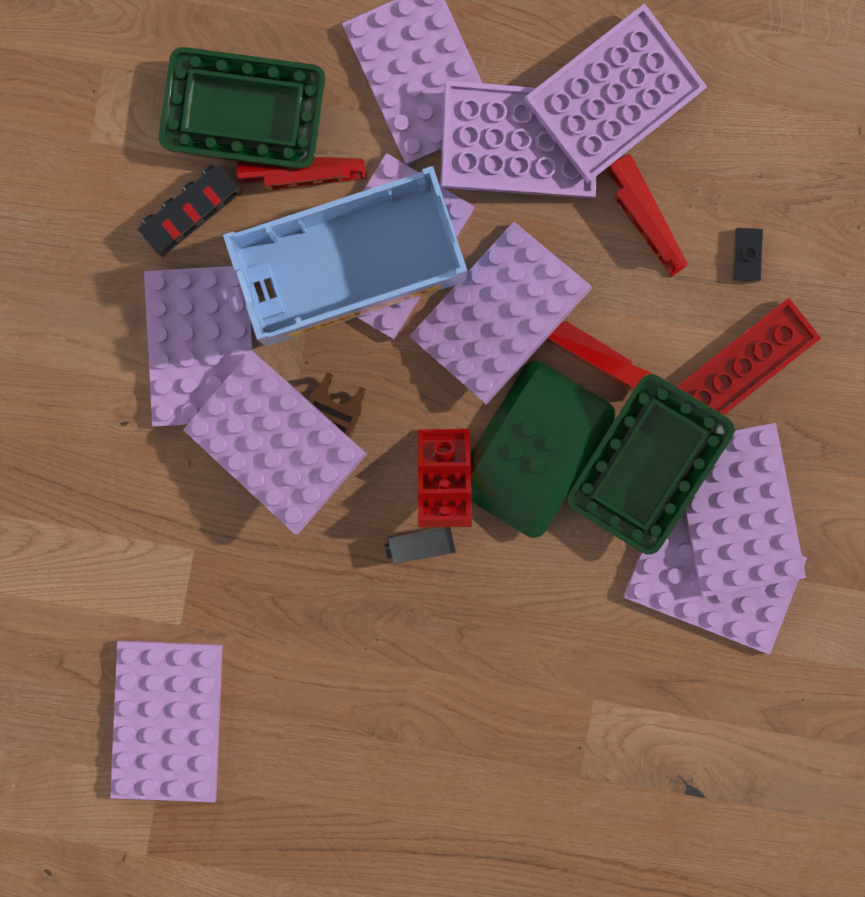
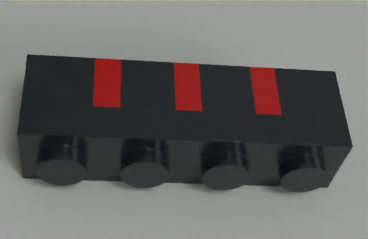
[138,163,242,257]

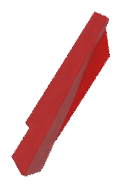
[606,154,688,277]
[237,157,366,191]
[546,321,653,392]

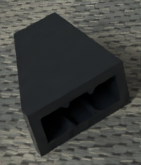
[384,527,456,564]

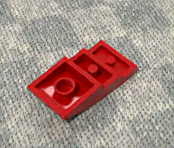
[418,429,472,527]

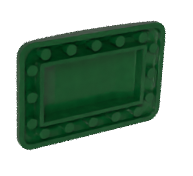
[159,47,326,169]
[470,361,615,538]
[568,374,735,555]

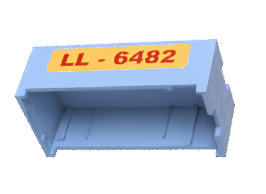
[223,166,467,347]

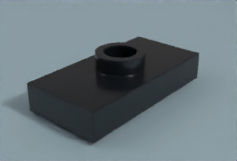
[733,228,763,282]

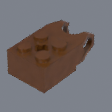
[308,372,366,439]

